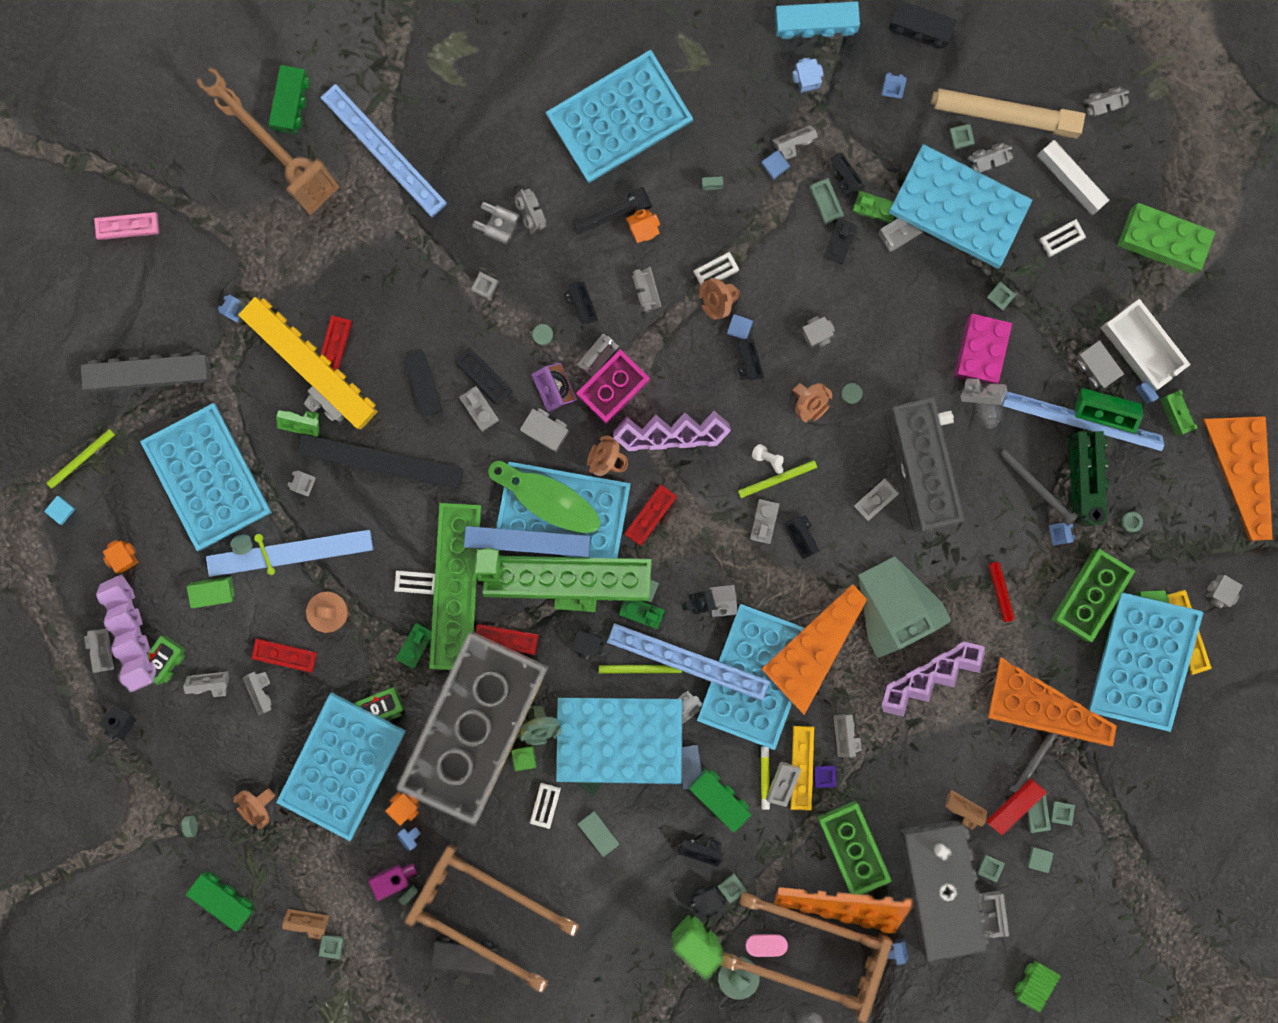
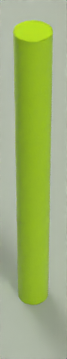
[46,429,115,488]
[738,460,817,498]
[599,665,682,673]

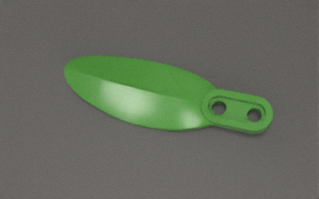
[488,461,600,533]

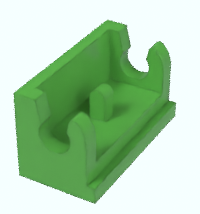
[1160,390,1198,436]
[187,576,235,608]

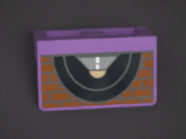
[532,363,576,412]

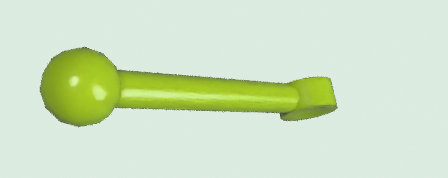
[255,534,275,575]

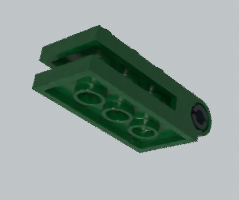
[1068,431,1109,527]

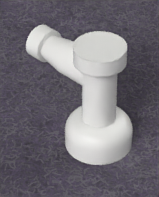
[752,444,784,474]

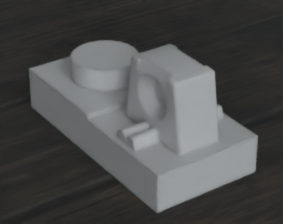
[772,125,818,160]
[961,378,1007,405]
[304,386,345,421]
[459,386,499,432]
[854,478,899,521]
[750,499,779,544]
[84,629,114,673]
[184,671,230,697]
[243,672,271,716]
[678,691,703,724]
[833,715,862,757]
[766,762,801,807]

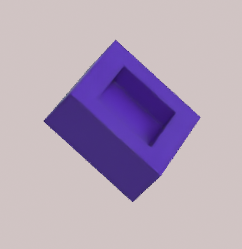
[814,765,836,788]

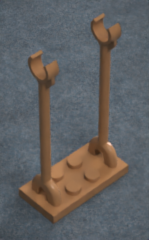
[197,68,339,215]
[405,843,579,992]
[721,892,892,1023]

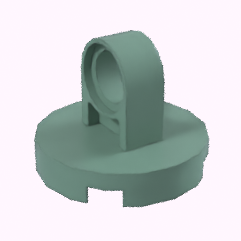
[519,705,562,745]
[718,956,760,1000]

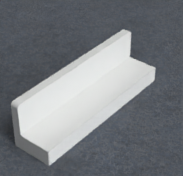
[1037,140,1109,215]

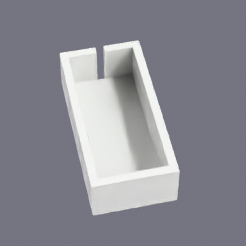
[1100,299,1190,391]

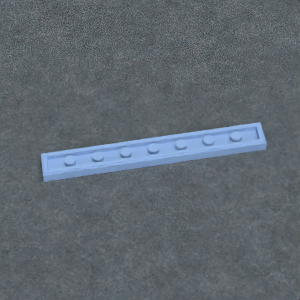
[320,84,447,217]
[1002,391,1164,451]
[206,530,374,577]
[607,623,770,701]

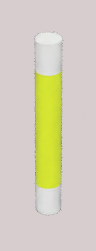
[761,746,770,810]

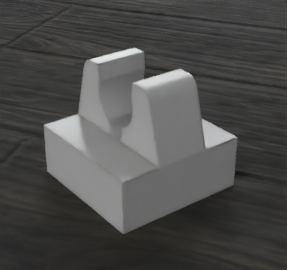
[288,470,316,496]

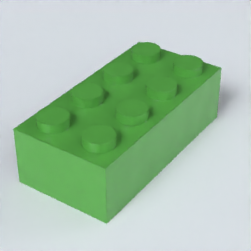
[1117,203,1215,274]
[1051,549,1135,642]
[817,801,891,895]
[672,915,724,979]

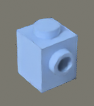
[792,58,823,93]

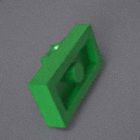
[619,600,665,629]
[396,623,432,669]

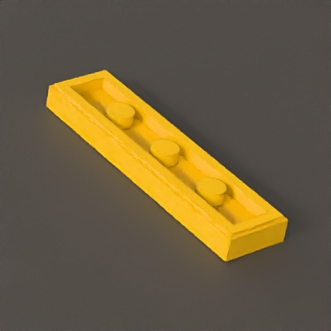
[1168,590,1212,675]
[790,726,814,810]

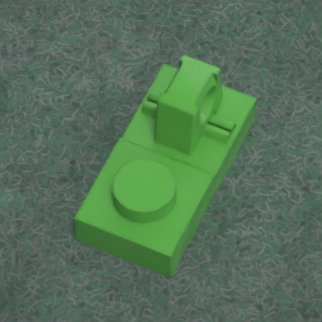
[852,191,894,224]
[276,410,319,437]
[554,599,596,612]

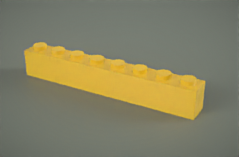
[238,297,378,429]

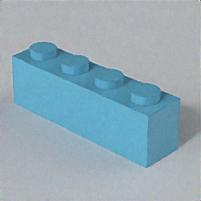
[775,2,860,39]

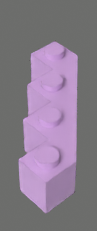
[613,411,731,451]
[96,574,156,692]
[882,642,985,717]

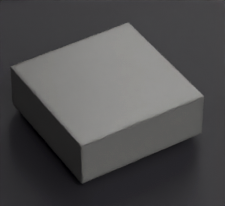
[471,272,498,300]

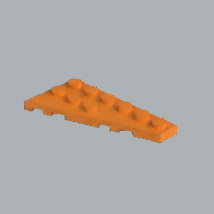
[1202,417,1273,541]
[761,584,867,715]
[988,657,1117,747]
[774,887,912,934]

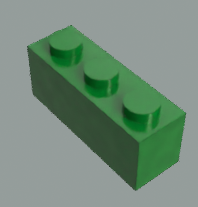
[269,65,310,134]
[1075,388,1143,434]
[688,768,751,833]
[186,871,256,932]

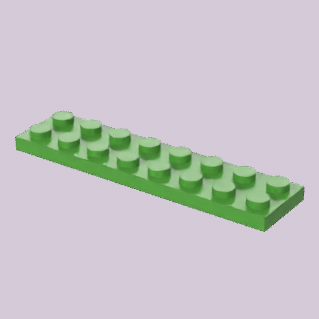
[429,503,482,670]
[483,556,652,601]

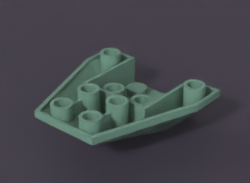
[858,556,951,658]

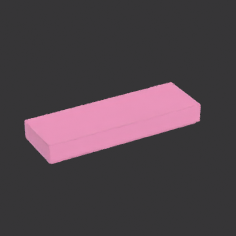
[94,212,159,240]

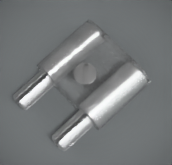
[473,202,520,244]

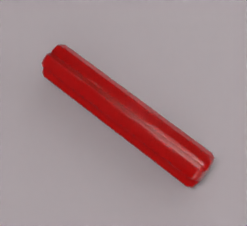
[988,562,1015,622]

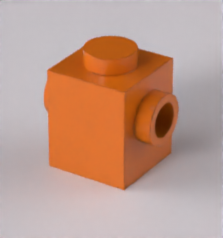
[626,209,660,243]
[103,540,139,573]
[386,792,420,825]

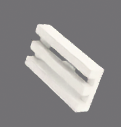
[1039,220,1086,257]
[693,252,739,285]
[394,571,435,594]
[530,782,561,829]

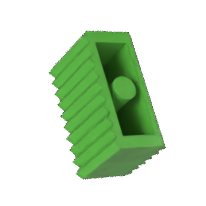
[1014,960,1060,1013]

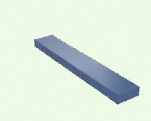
[464,526,590,557]

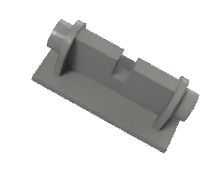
[1083,87,1129,117]
[967,143,1013,173]
[515,189,547,234]
[632,267,661,313]
[577,334,619,377]

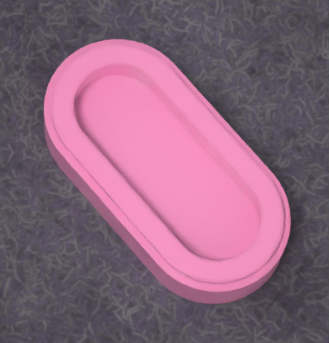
[746,934,788,957]

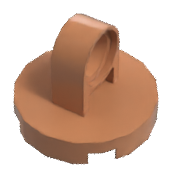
[699,278,740,320]
[792,383,832,422]
[587,435,628,476]
[306,592,349,633]
[234,788,276,829]

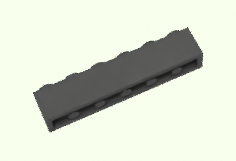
[81,352,211,392]

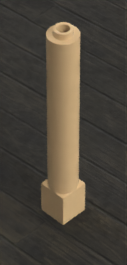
[931,88,1085,139]

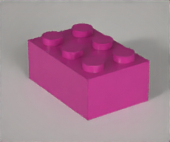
[954,314,1012,384]
[576,349,650,425]

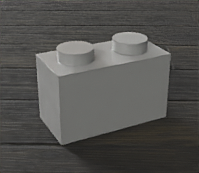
[1075,341,1124,390]
[520,408,569,452]

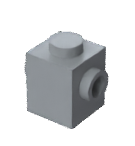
[801,316,835,348]
[1206,575,1243,608]
[709,585,737,617]

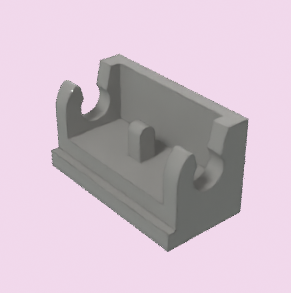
[878,218,924,252]
[978,891,1009,938]

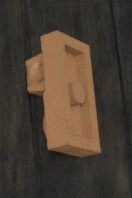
[945,790,987,830]
[282,909,329,939]

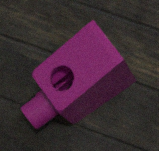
[368,864,418,901]

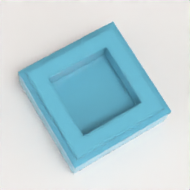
[44,496,75,525]

